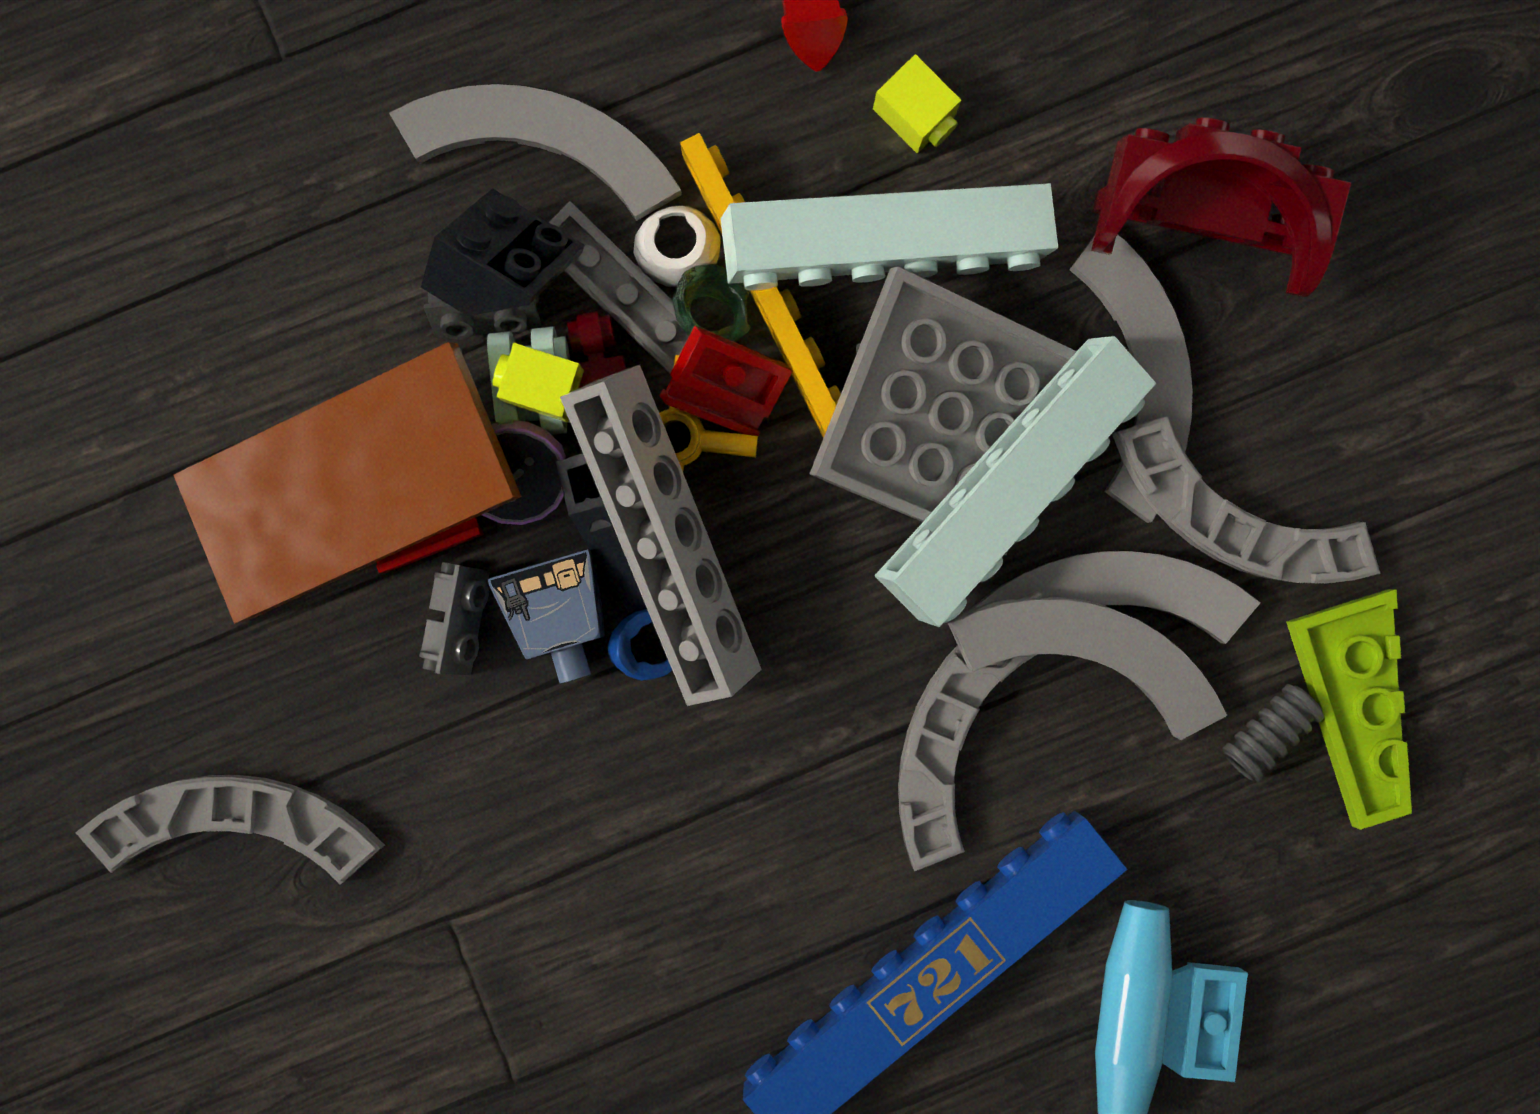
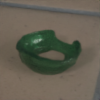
[673,264,751,342]

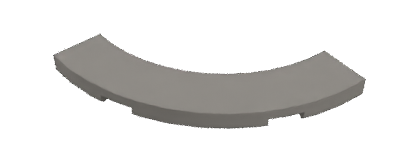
[389,84,682,221]
[1069,234,1193,523]
[1112,416,1380,583]
[972,551,1260,644]
[898,591,1043,871]
[947,596,1227,740]
[76,775,385,884]

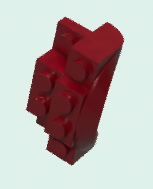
[1091,118,1351,297]

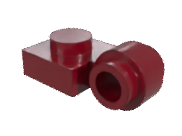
[567,311,626,389]

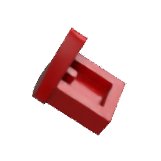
[781,0,848,71]

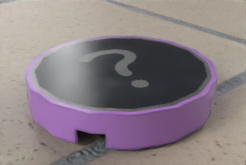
[482,420,566,525]

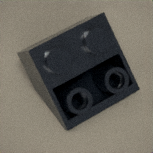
[421,188,585,316]

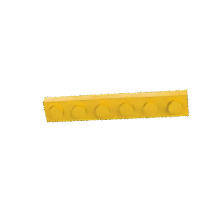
[680,133,841,438]

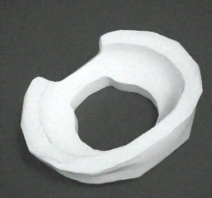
[633,206,721,287]

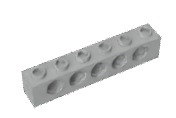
[560,365,762,706]

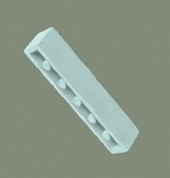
[720,183,1058,290]
[875,336,1156,627]

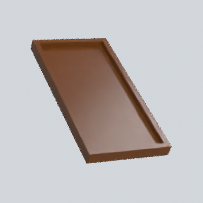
[173,342,522,624]

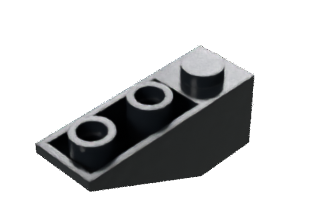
[556,453,647,613]

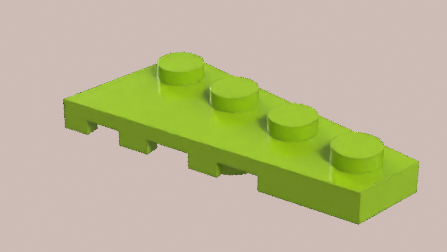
[1286,589,1412,830]

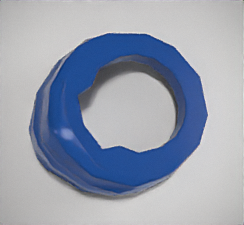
[608,609,672,681]

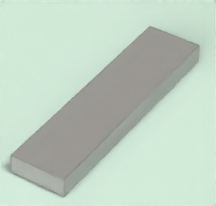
[549,201,699,374]

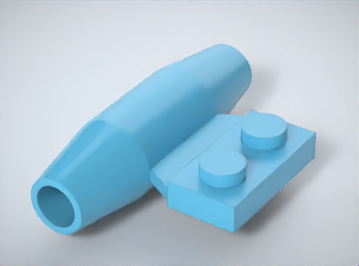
[1095,900,1248,1114]

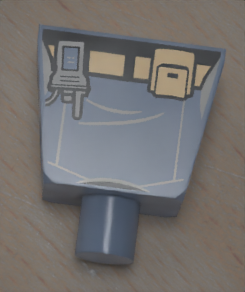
[488,549,605,683]

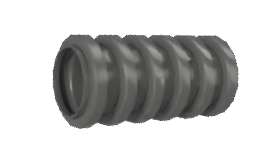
[1222,684,1324,782]

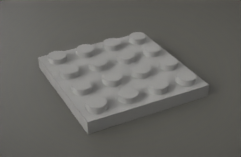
[810,266,1077,555]

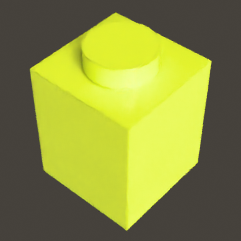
[873,54,961,154]
[492,343,584,423]

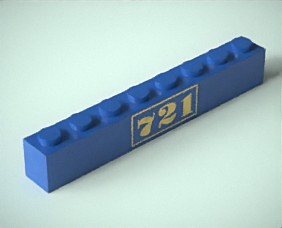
[743,810,1127,1114]

